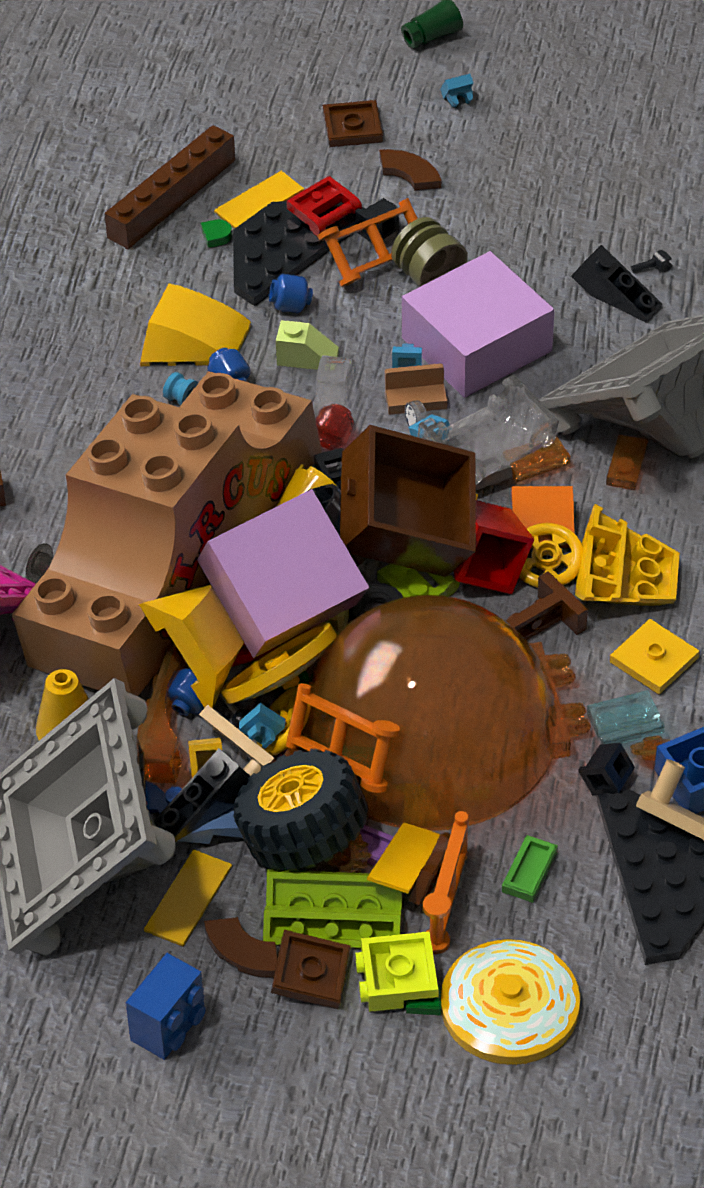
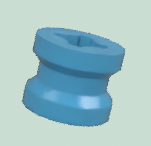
[163,372,198,406]

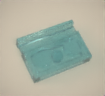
[587,690,665,744]

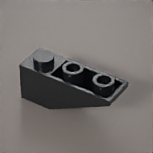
[571,245,663,322]
[154,748,250,842]

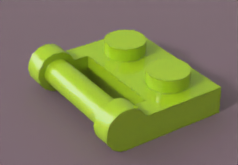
[377,564,460,616]

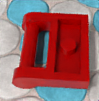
[287,176,362,236]

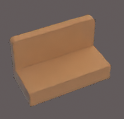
[385,364,447,415]

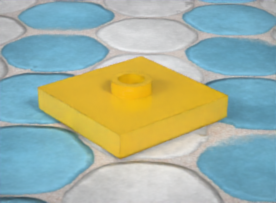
[610,619,700,695]

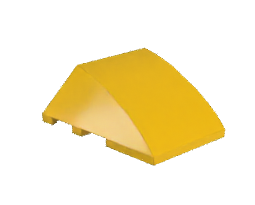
[140,283,251,366]
[575,504,680,606]
[139,585,244,709]

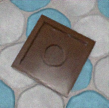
[323,100,383,147]
[271,930,351,1009]

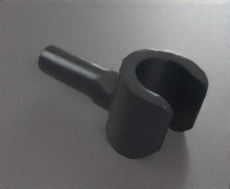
[631,250,672,272]

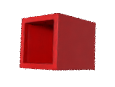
[454,500,534,594]

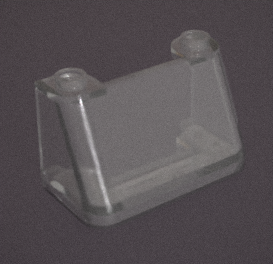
[417,374,559,484]

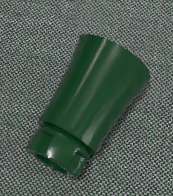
[401,0,463,48]

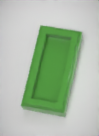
[502,835,558,903]

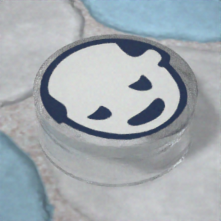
[404,400,427,426]

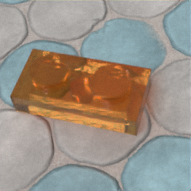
[606,435,648,491]
[503,437,571,483]

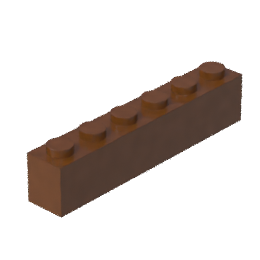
[104,125,235,249]

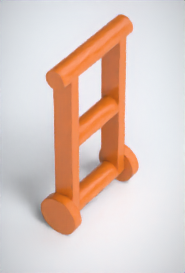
[317,198,418,287]
[286,683,400,793]
[423,811,468,954]

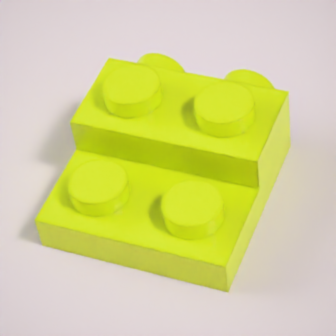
[355,932,438,1012]

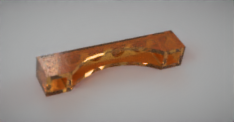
[137,640,190,784]

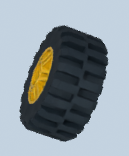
[233,749,368,871]

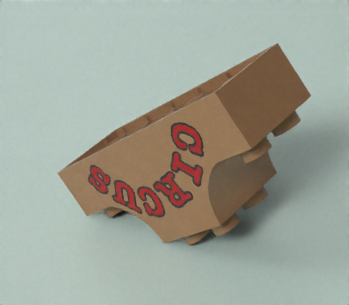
[12,371,322,696]

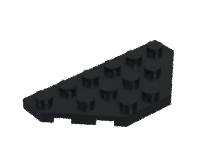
[233,201,366,306]
[597,789,704,965]

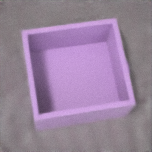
[402,251,554,398]
[197,489,369,658]

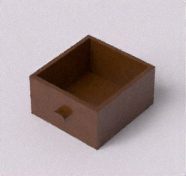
[340,425,476,577]

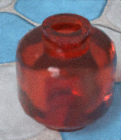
[316,404,355,450]

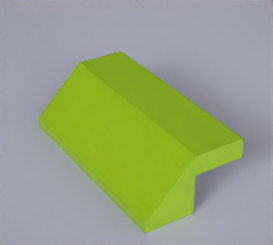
[263,870,402,948]

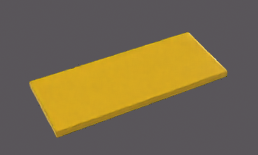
[214,171,304,229]
[367,822,441,894]
[144,849,232,947]

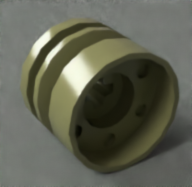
[391,217,468,287]

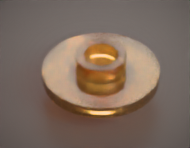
[630,736,670,761]

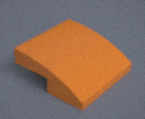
[511,486,574,548]

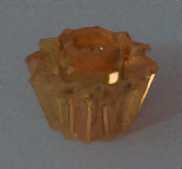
[328,834,371,873]

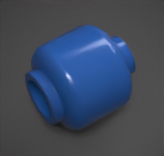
[269,274,313,313]
[207,347,251,382]
[167,668,204,716]

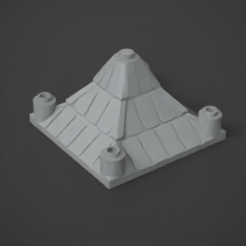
[534,314,704,459]
[0,678,175,955]

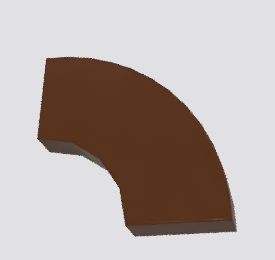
[379,149,442,191]
[408,832,451,905]
[204,917,277,978]

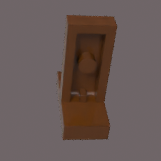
[504,571,588,649]

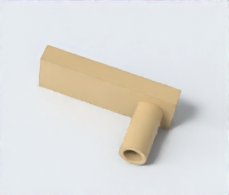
[199,705,277,776]
[636,759,704,840]

